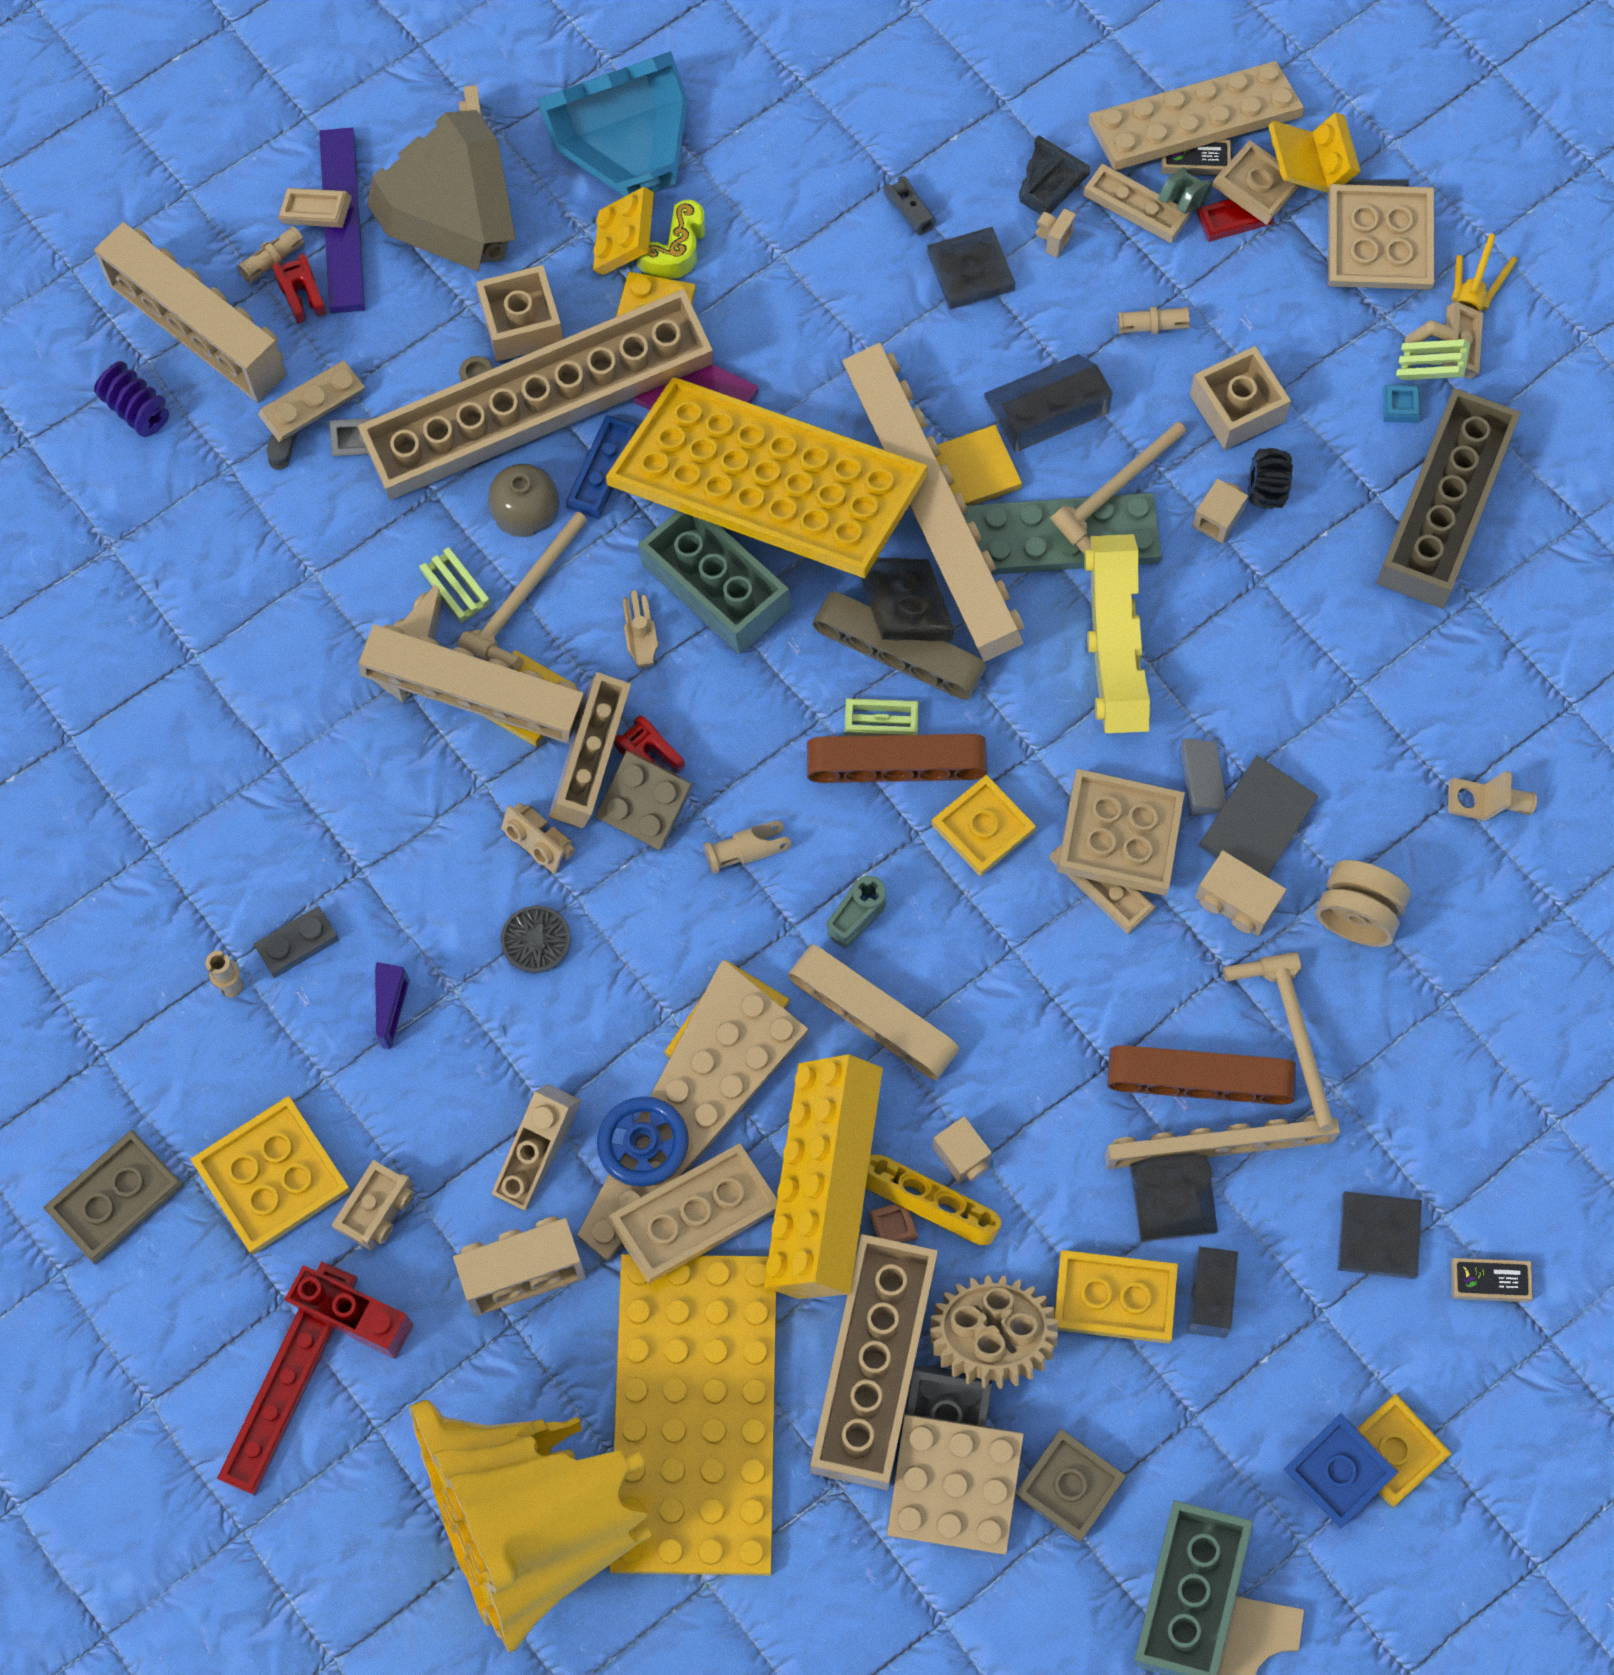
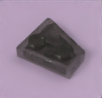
[1019,135,1090,215]

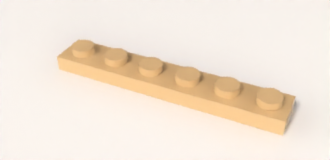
[1105,1115,1340,1169]

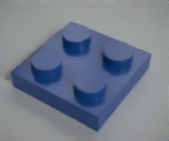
[1283,1413,1399,1529]

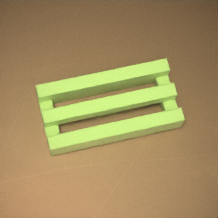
[1396,339,1470,380]
[419,547,490,624]
[844,698,919,736]

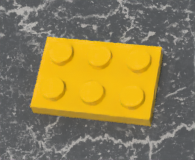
[1054,1250,1178,1344]

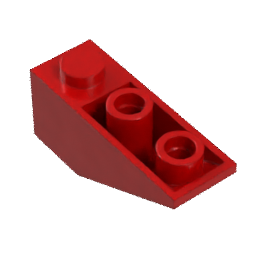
[284,1265,414,1359]

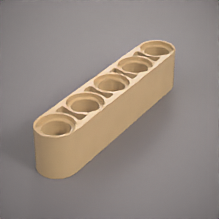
[787,944,960,1080]

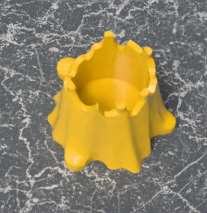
[409,1400,652,1653]

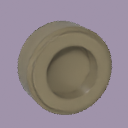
[459,356,494,382]

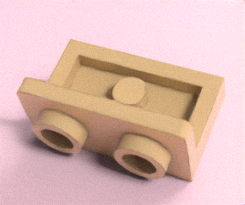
[331,1160,414,1252]

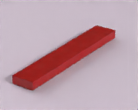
[217,1261,358,1496]

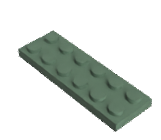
[963,493,1162,575]

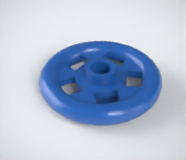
[597,1097,689,1187]

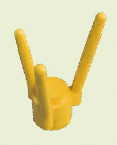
[1451,233,1517,312]

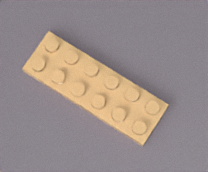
[1088,61,1304,171]

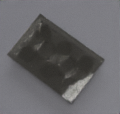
[861,558,955,641]

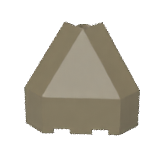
[367,110,516,272]

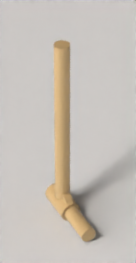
[1050,422,1186,554]
[458,512,587,671]
[1223,952,1335,1132]

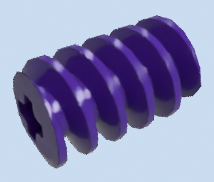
[94,361,169,437]

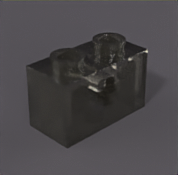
[1187,1246,1238,1338]

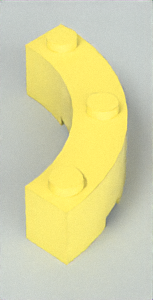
[1084,534,1150,734]

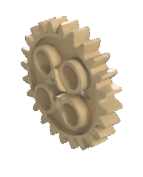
[930,1275,1058,1389]

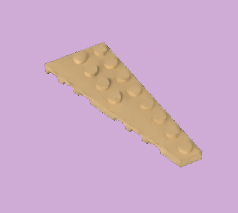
[577,960,809,1262]

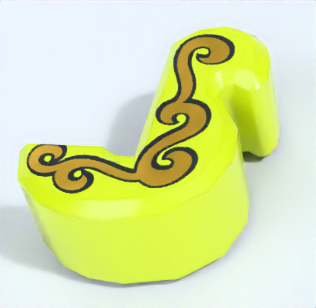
[636,199,706,279]

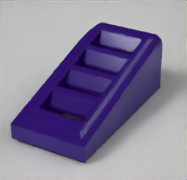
[375,962,410,1049]

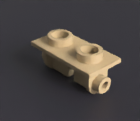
[501,803,575,874]

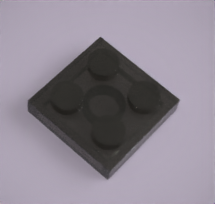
[927,227,1016,309]
[1337,1191,1422,1279]

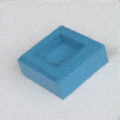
[1382,385,1421,423]

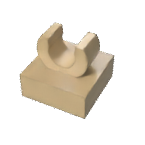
[1036,208,1076,258]

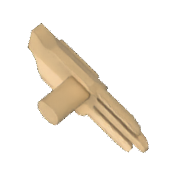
[623,590,658,668]

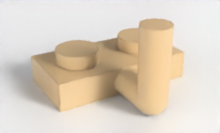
[1405,301,1483,379]

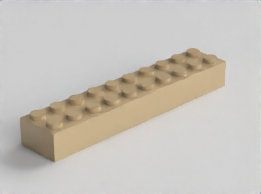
[358,289,713,501]

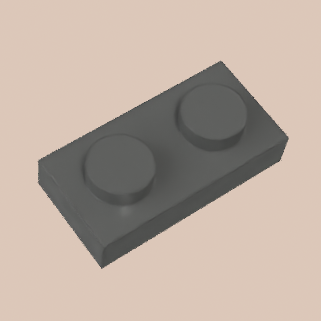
[254,906,339,978]

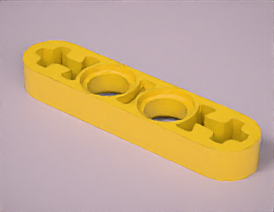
[866,1154,1002,1245]

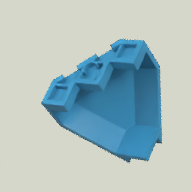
[537,51,688,196]

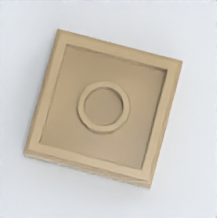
[1211,140,1301,225]

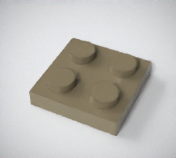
[596,751,695,850]
[1015,1429,1126,1543]

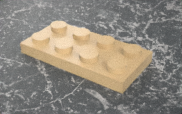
[608,1143,777,1284]

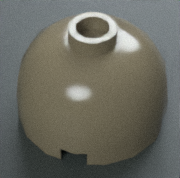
[488,464,560,537]

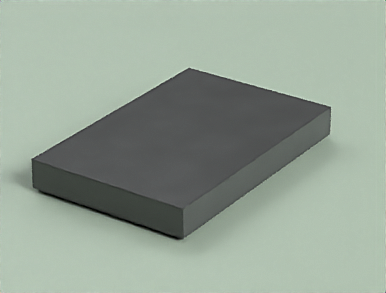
[1198,755,1318,877]

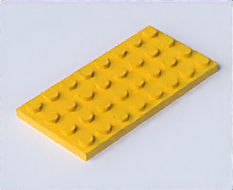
[606,377,928,579]
[610,1254,776,1576]

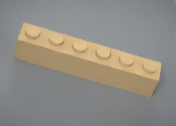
[358,624,584,744]

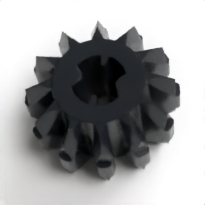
[1248,448,1293,509]

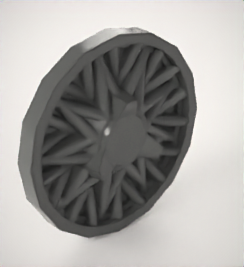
[500,905,571,974]

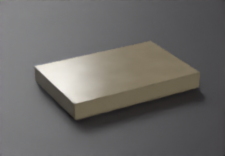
[43,1129,184,1265]

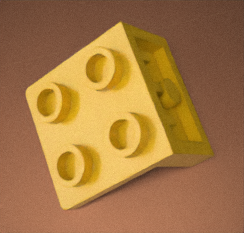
[1268,112,1360,193]

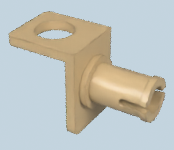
[1448,771,1537,821]

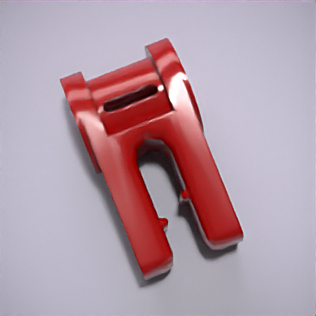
[272,253,327,324]
[613,715,685,773]

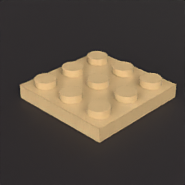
[1328,184,1434,290]
[1057,769,1185,896]
[887,1414,1024,1555]

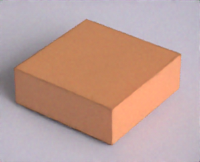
[869,1203,918,1243]

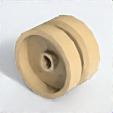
[1314,860,1412,947]

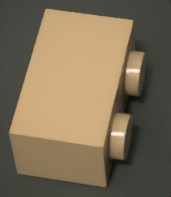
[1195,850,1287,937]

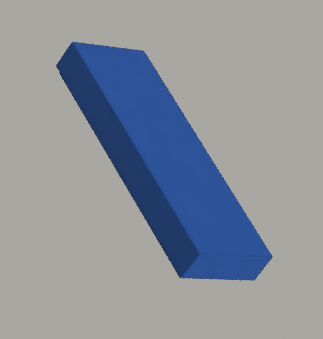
[566,414,639,519]

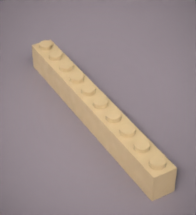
[842,342,1025,662]

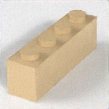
[548,672,631,829]

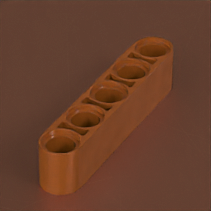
[806,734,987,783]
[1107,1045,1296,1105]

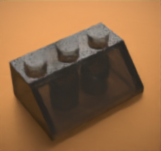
[984,354,1113,453]

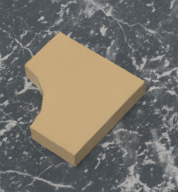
[1220,1597,1304,1675]

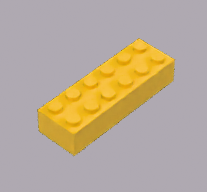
[764,1054,883,1299]

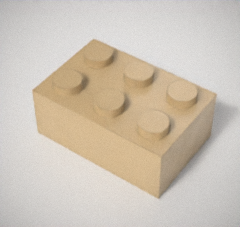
[453,1216,586,1317]

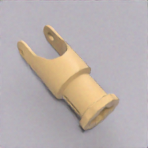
[703,820,792,874]

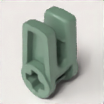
[1158,167,1213,214]
[827,876,886,948]

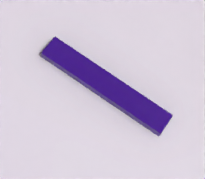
[319,127,365,313]

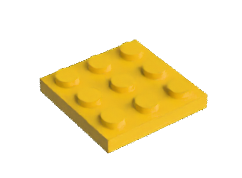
[190,1095,351,1256]

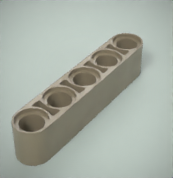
[812,591,987,700]

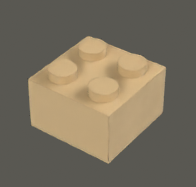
[476,265,563,362]
[1190,346,1291,450]

